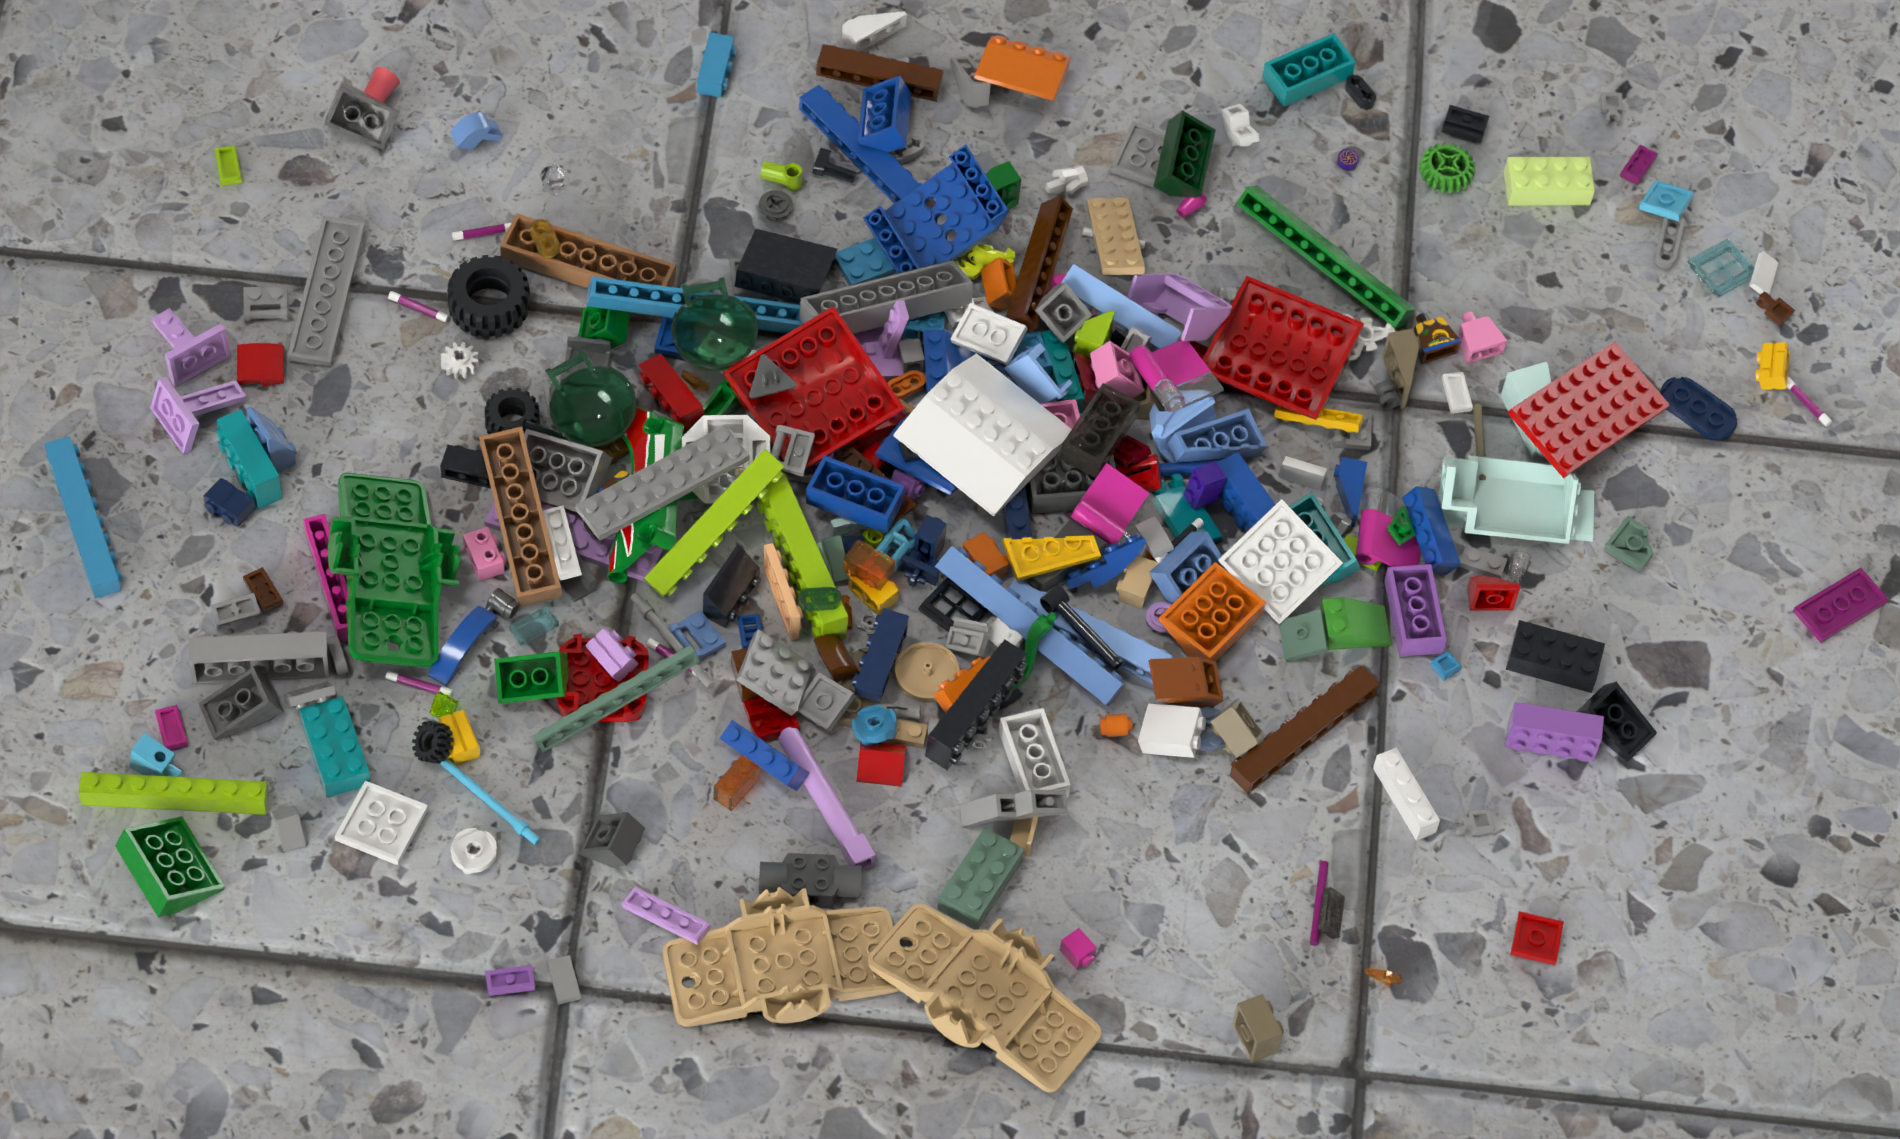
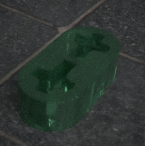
[798,587,841,611]

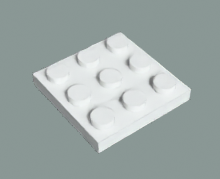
[335,781,428,865]

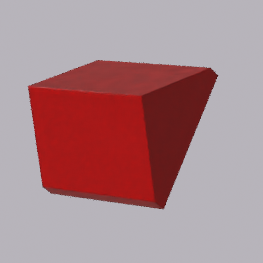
[856,742,906,787]

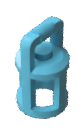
[868,519,916,576]

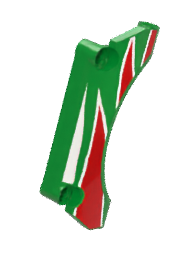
[607,405,684,583]

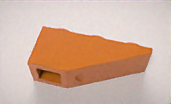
[933,656,991,713]

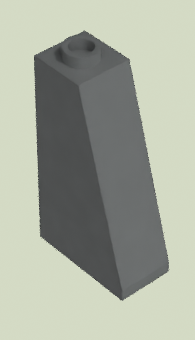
[1023,519,1106,592]

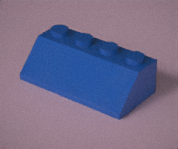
[858,76,911,152]

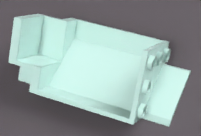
[1438,455,1594,544]

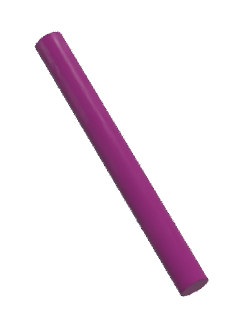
[1310,861,1329,946]

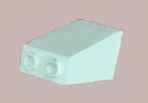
[1500,362,1551,458]

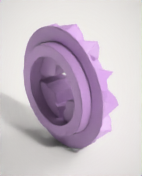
[1146,602,1172,634]

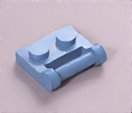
[668,610,726,661]

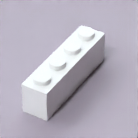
[1373,747,1440,841]

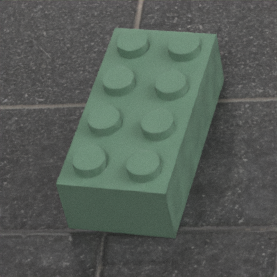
[937,827,1024,930]

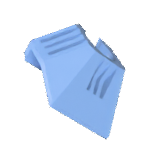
[1149,392,1217,463]

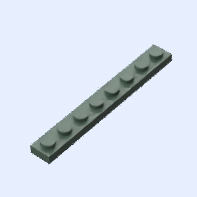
[533,645,700,753]

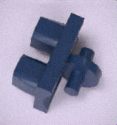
[900,549,940,587]

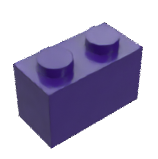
[1183,461,1227,510]

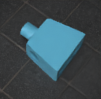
[129,733,183,777]

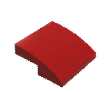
[237,343,284,387]
[743,697,800,742]

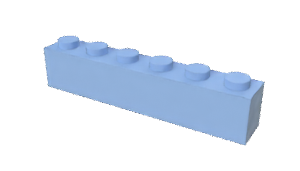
[1061,263,1182,351]

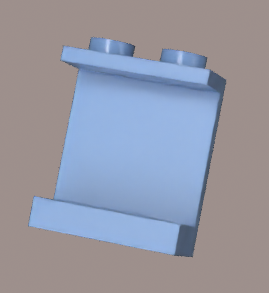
[1004,343,1072,404]

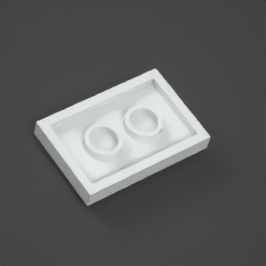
[950,303,1027,365]

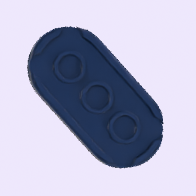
[1660,377,1738,440]

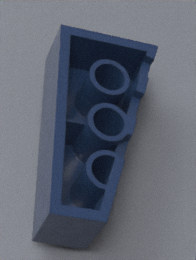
[852,608,909,703]

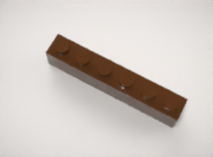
[816,44,944,102]

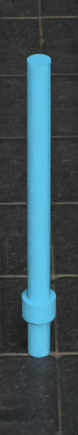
[440,758,541,846]

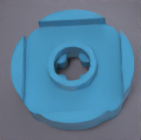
[852,705,898,746]

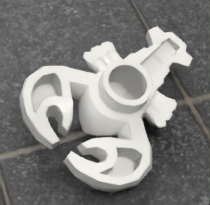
[1343,314,1395,361]

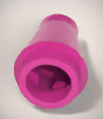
[1176,192,1207,218]

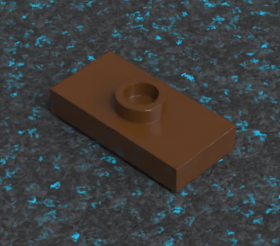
[243,567,284,614]

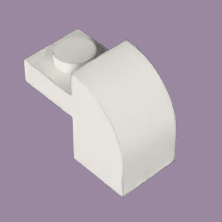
[1221,104,1259,146]
[986,615,1024,648]

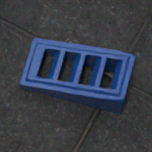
[737,614,762,649]

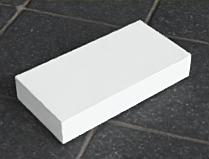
[1749,251,1779,294]
[1442,372,1473,414]

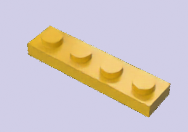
[1274,405,1364,433]

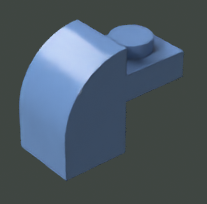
[450,112,503,150]

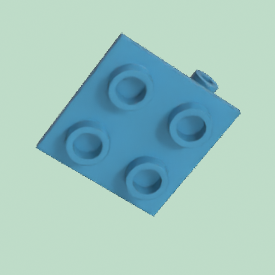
[902,311,945,339]

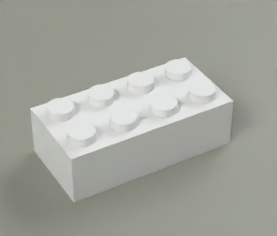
[999,708,1071,798]

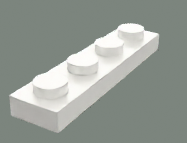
[543,505,582,581]

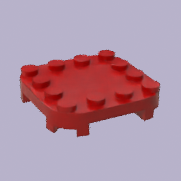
[556,634,649,722]

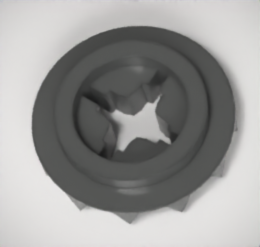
[759,190,793,221]

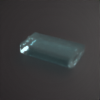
[509,606,559,646]

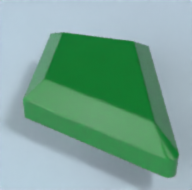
[1386,506,1416,546]

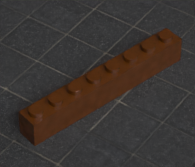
[1006,195,1073,333]
[1230,665,1380,794]

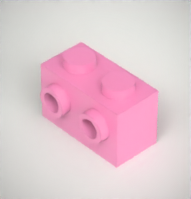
[463,527,506,582]

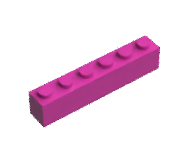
[303,514,348,643]

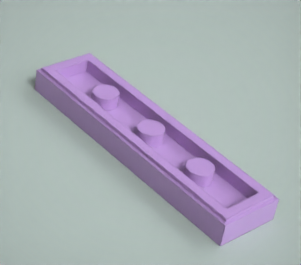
[622,887,711,945]

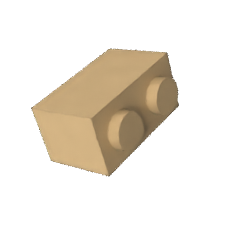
[1116,555,1158,609]

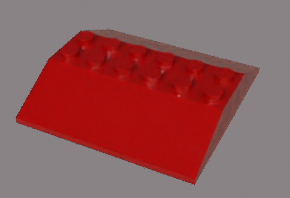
[1202,275,1364,420]
[723,306,905,476]

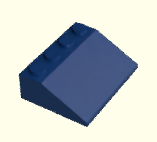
[922,330,988,395]
[875,415,959,495]

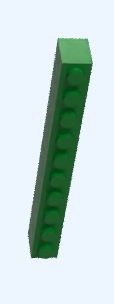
[1236,185,1416,328]

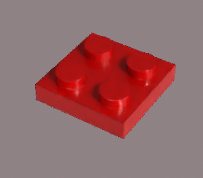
[1510,911,1564,965]

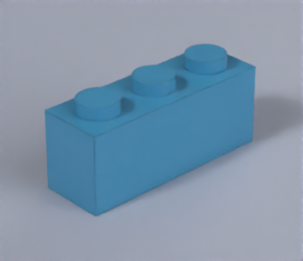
[697,32,737,98]

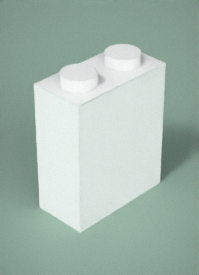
[1138,703,1206,758]

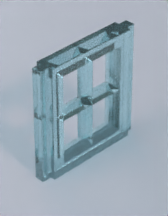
[1687,239,1754,298]

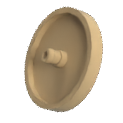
[895,642,960,702]

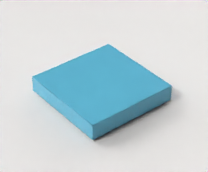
[1639,180,1694,221]

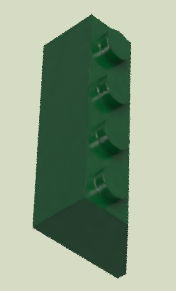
[1153,110,1216,198]

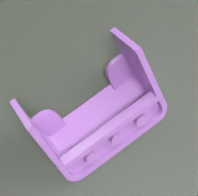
[1128,273,1232,342]

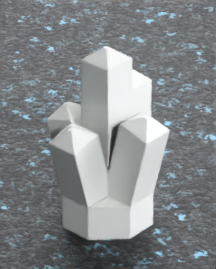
[1045,165,1088,195]

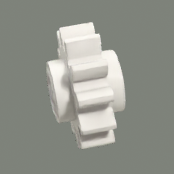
[441,342,479,379]

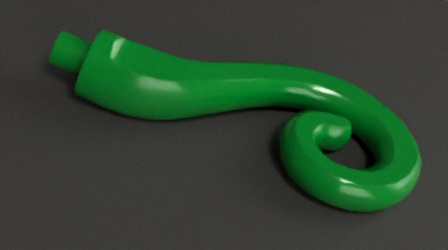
[990,612,1058,690]

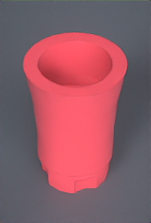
[363,67,400,102]

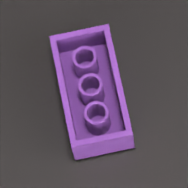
[1384,564,1447,657]
[1505,702,1604,762]

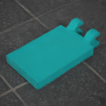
[1152,473,1222,543]

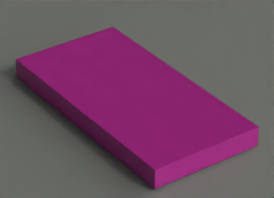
[1793,568,1889,643]

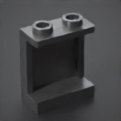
[560,336,611,387]

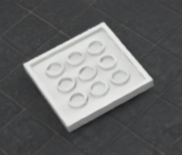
[1217,499,1343,624]

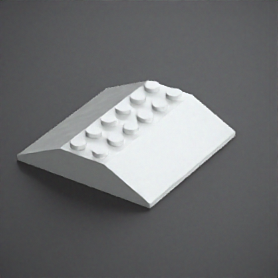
[893,353,1076,517]

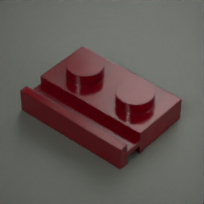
[1111,435,1152,469]

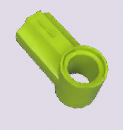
[760,161,803,191]

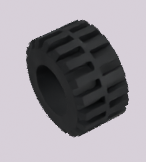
[484,387,540,434]

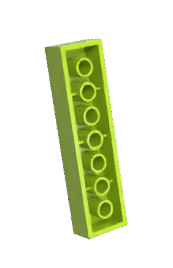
[757,473,848,640]

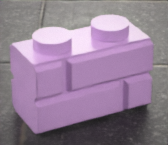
[586,628,638,682]

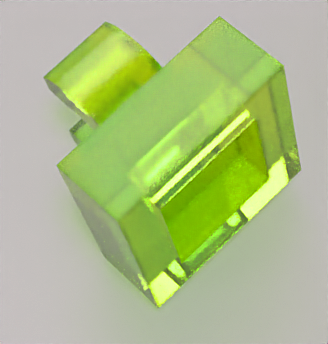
[429,691,459,718]

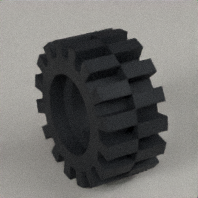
[412,721,454,764]

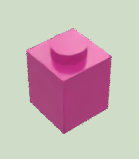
[1060,928,1097,970]

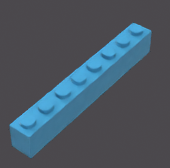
[44,436,123,598]

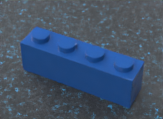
[1402,486,1461,575]
[719,720,810,791]

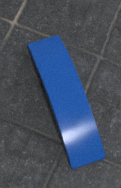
[428,605,498,687]

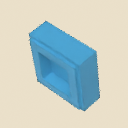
[1430,650,1462,681]

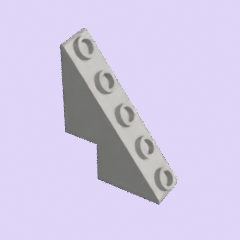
[960,789,1068,827]

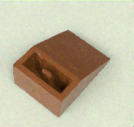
[1148,657,1223,710]

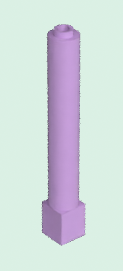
[778,727,876,871]

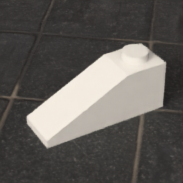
[842,11,907,52]

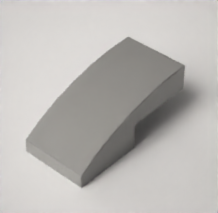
[1135,516,1174,559]

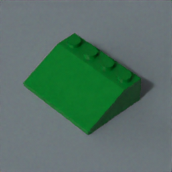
[115,816,225,917]

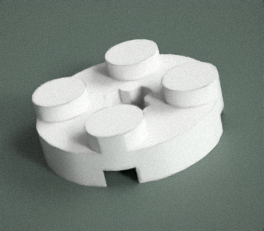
[451,828,497,874]

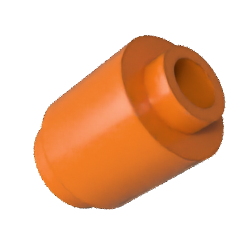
[1100,713,1132,737]

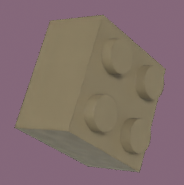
[1232,994,1284,1063]

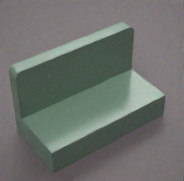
[817,534,852,583]

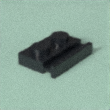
[1441,105,1489,143]

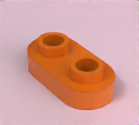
[888,370,925,400]

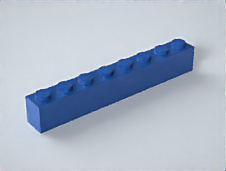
[799,85,922,204]

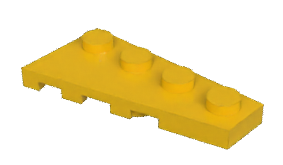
[1002,535,1101,581]

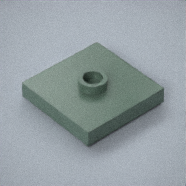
[1279,609,1329,662]

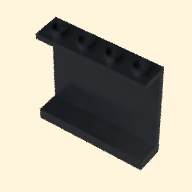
[734,229,838,303]

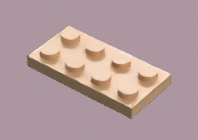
[763,543,803,641]

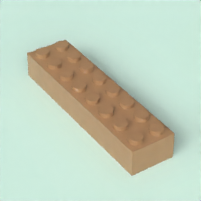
[500,213,676,288]
[479,427,563,607]

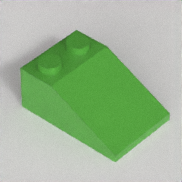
[1320,597,1391,650]

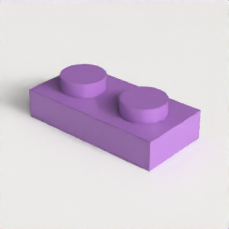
[485,965,535,996]

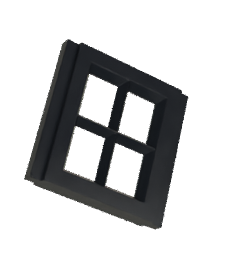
[918,577,989,632]

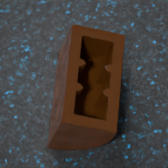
[813,634,859,683]

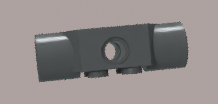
[759,853,862,909]

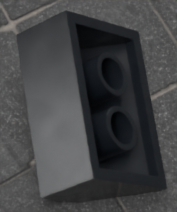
[703,544,761,628]

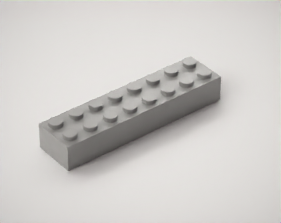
[800,260,973,334]

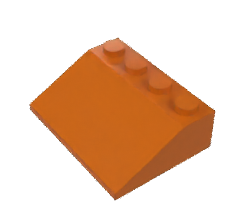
[974,35,1071,101]
[1158,562,1266,661]

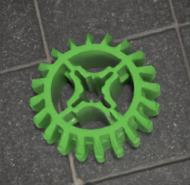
[1419,142,1475,194]

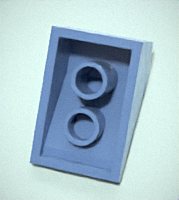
[246,407,297,473]

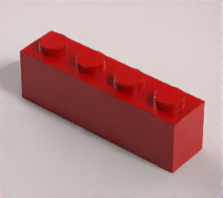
[638,353,705,432]

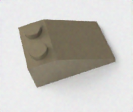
[1382,329,1421,409]

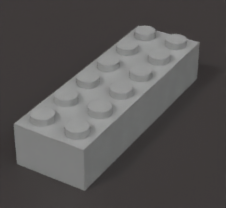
[189,630,329,684]

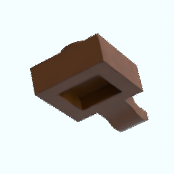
[1756,291,1795,327]

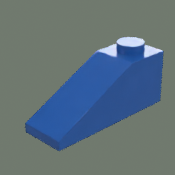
[1333,457,1367,527]

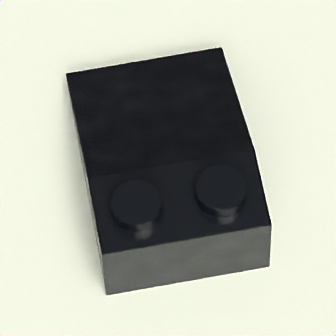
[1576,681,1657,762]

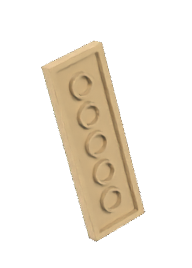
[1087,197,1145,275]

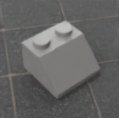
[1035,282,1092,343]

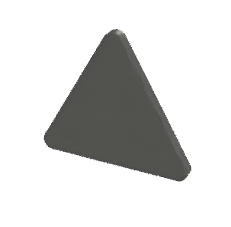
[749,354,796,399]

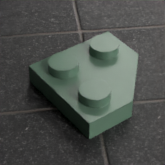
[1604,516,1653,572]

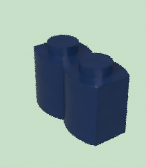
[203,478,256,527]

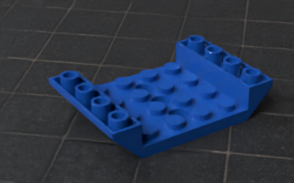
[863,144,1009,274]

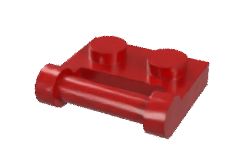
[1116,454,1162,493]

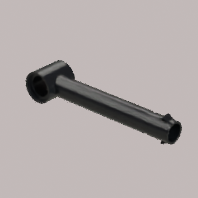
[1040,586,1123,670]

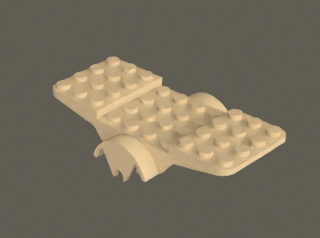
[663,887,900,1027]
[868,904,1101,1093]

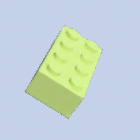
[1504,157,1595,206]

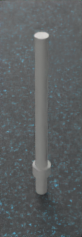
[631,593,715,689]

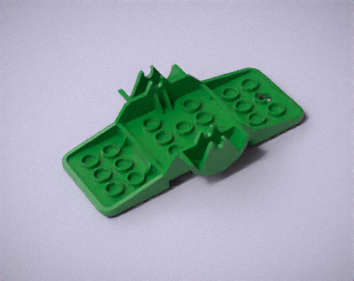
[328,473,461,667]

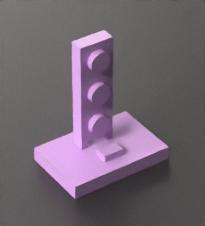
[853,300,909,381]
[151,308,231,387]
[150,377,246,454]

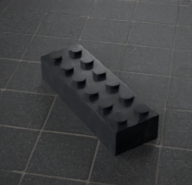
[925,639,1027,771]

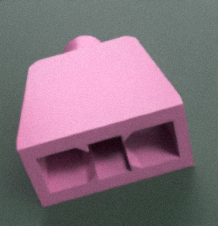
[1458,312,1507,364]

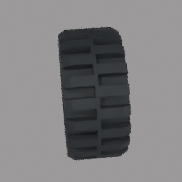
[447,255,530,339]

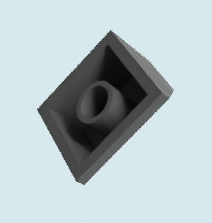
[579,812,645,867]

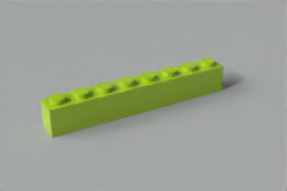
[643,449,785,598]
[79,772,269,815]

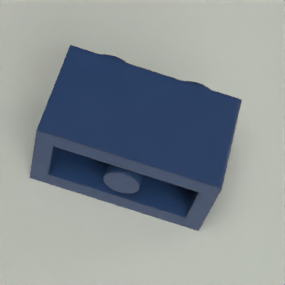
[914,515,947,564]

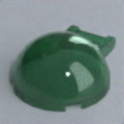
[671,277,758,372]
[545,349,636,448]

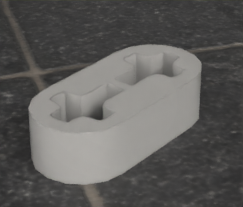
[889,136,925,165]
[327,635,348,676]

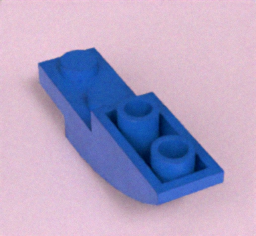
[1064,534,1146,589]

